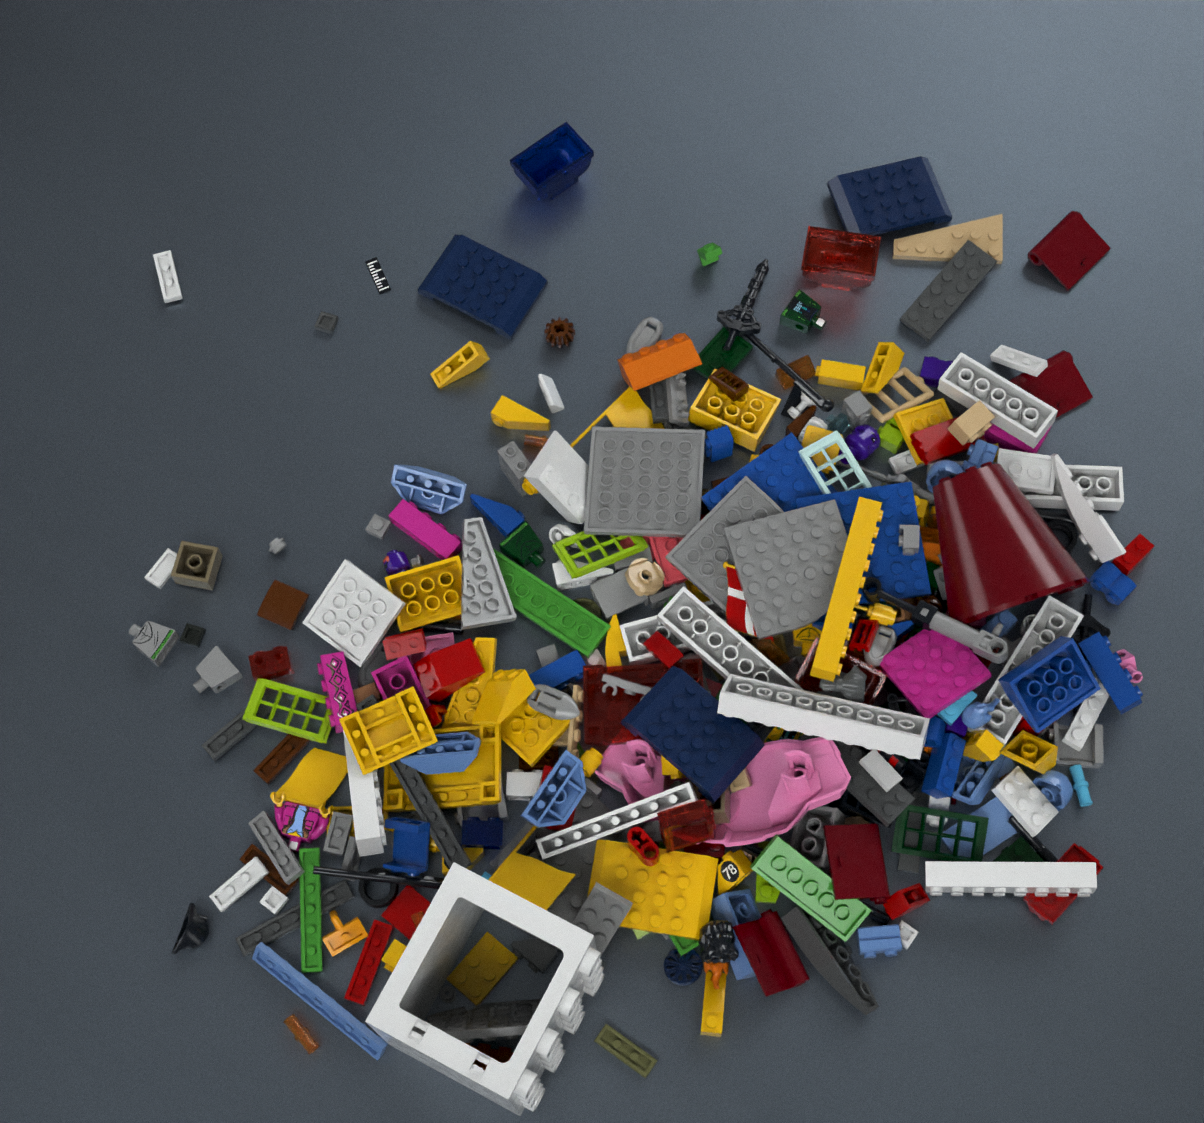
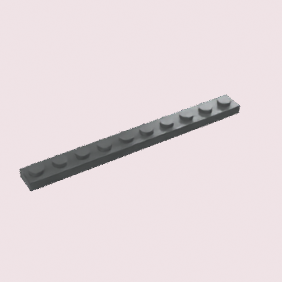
[356,694,472,868]

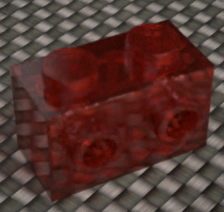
[248,646,295,682]

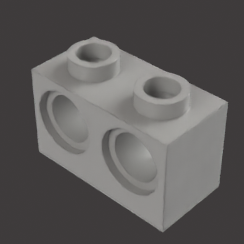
[841,390,873,431]

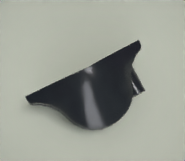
[171,902,209,955]

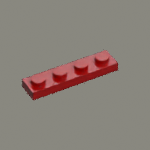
[344,919,394,1006]

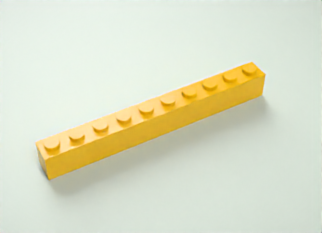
[810,497,884,682]

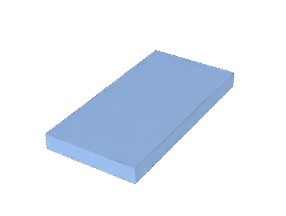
[941,797,1018,857]

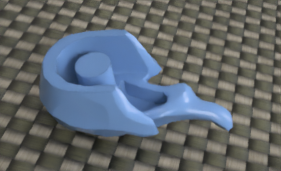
[961,698,1000,729]

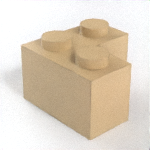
[948,400,995,445]

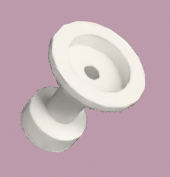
[787,391,817,420]

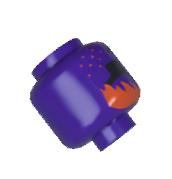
[383,550,411,576]

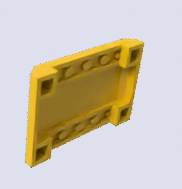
[383,723,502,812]
[587,840,718,941]

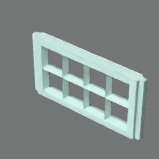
[798,430,872,494]

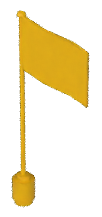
[522,386,665,495]
[270,748,440,853]
[488,748,603,910]

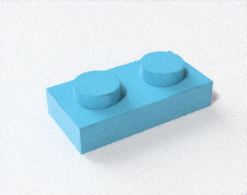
[937,691,978,726]

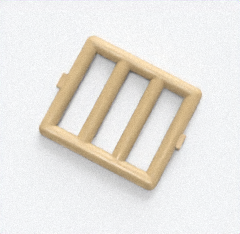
[860,367,934,423]

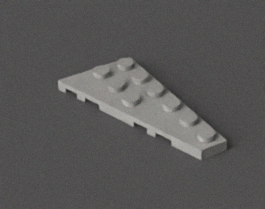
[461,517,517,630]

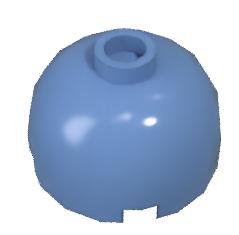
[926,460,964,493]
[1032,770,1073,811]

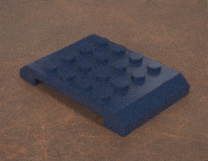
[827,156,952,245]
[418,235,548,340]
[621,666,765,804]

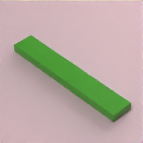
[299,847,323,973]

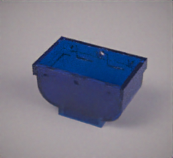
[510,122,594,201]

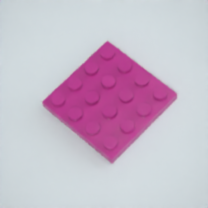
[879,629,992,718]

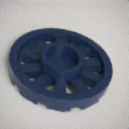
[664,949,703,986]

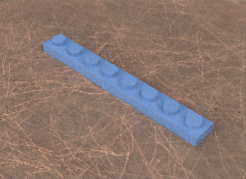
[252,942,388,1061]

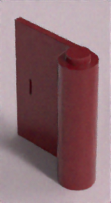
[1028,211,1111,291]
[1008,350,1093,418]
[823,824,891,905]
[733,909,810,997]

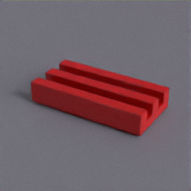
[849,619,879,652]

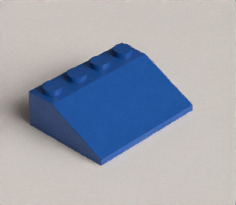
[998,636,1101,733]

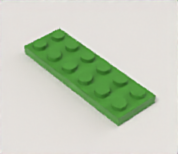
[750,834,872,942]

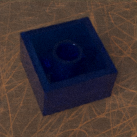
[461,817,505,850]

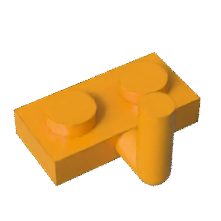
[322,910,368,957]

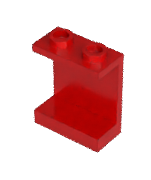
[382,628,427,660]

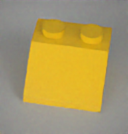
[1001,730,1058,774]

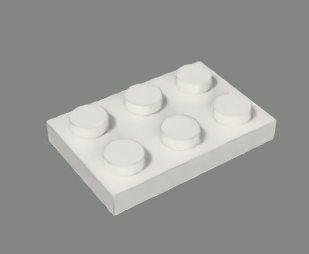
[996,448,1055,495]
[991,766,1059,838]

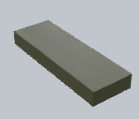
[594,1024,658,1079]

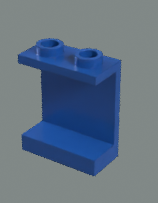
[383,817,430,876]

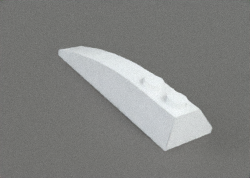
[1051,453,1126,563]

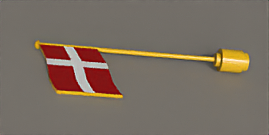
[723,561,897,642]

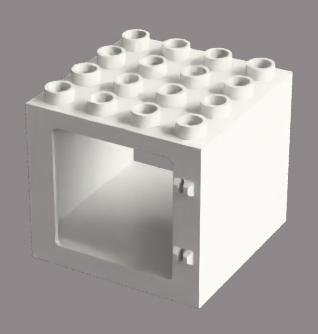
[365,862,605,1116]

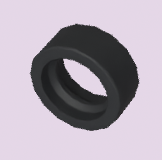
[1047,520,1077,554]
[358,868,398,908]

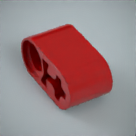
[627,827,659,866]

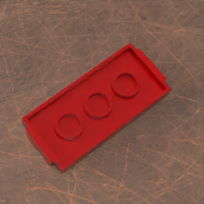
[910,417,986,466]
[1023,843,1103,925]

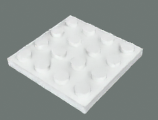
[303,559,406,667]

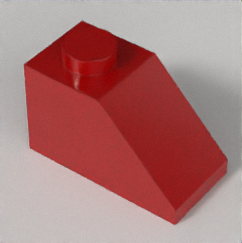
[883,883,931,920]

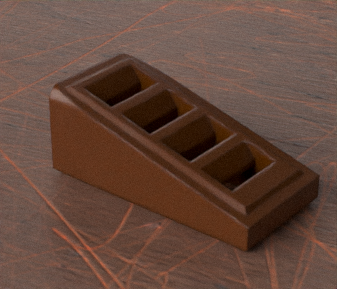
[709,367,749,402]
[785,405,817,440]

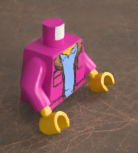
[272,792,334,852]

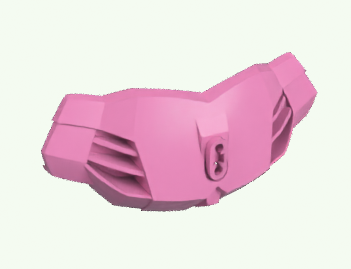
[595,727,851,847]

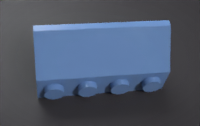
[711,889,761,980]

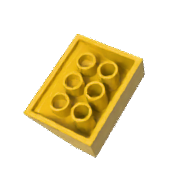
[688,369,782,452]
[384,555,462,633]

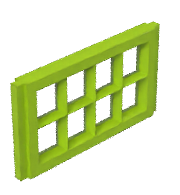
[552,531,648,579]
[242,678,332,743]

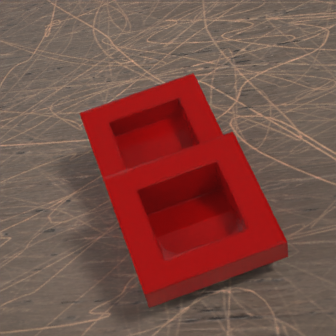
[643,631,684,670]

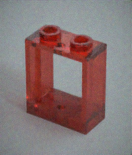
[657,798,716,853]

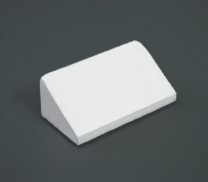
[538,374,564,414]

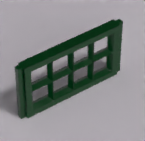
[891,805,989,862]

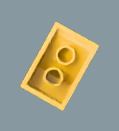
[471,669,536,725]

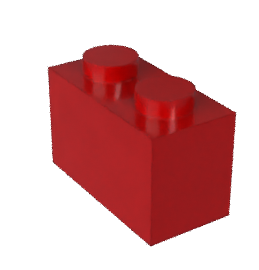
[1112,533,1155,576]

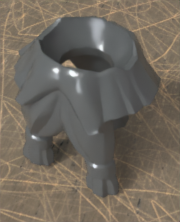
[817,665,867,703]

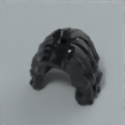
[698,919,739,964]

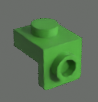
[697,242,723,266]

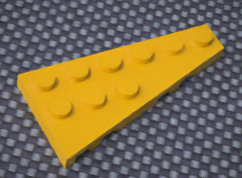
[441,637,497,729]

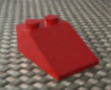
[413,638,485,702]

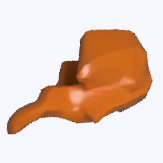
[703,962,729,989]

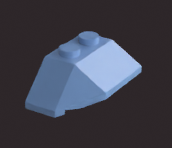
[391,464,467,515]
[400,732,481,775]
[952,746,1005,805]
[521,750,586,828]

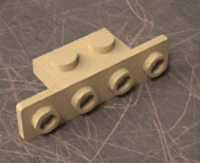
[553,685,585,759]

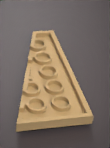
[893,214,1003,264]

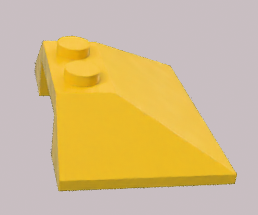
[339,686,438,775]

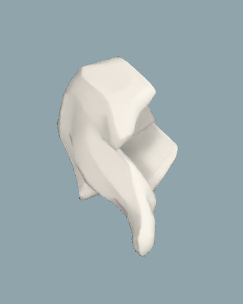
[549,524,588,551]

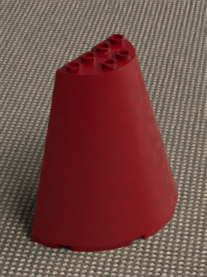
[933,462,1089,625]

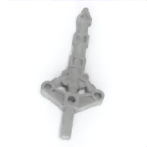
[836,460,934,501]

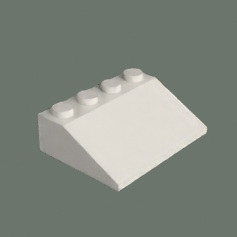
[524,431,589,524]

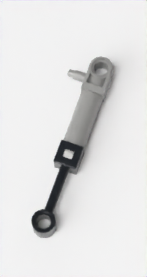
[862,577,1008,664]

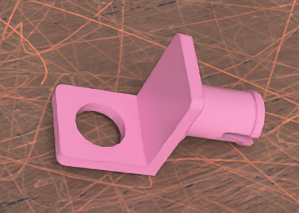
[1116,649,1143,683]

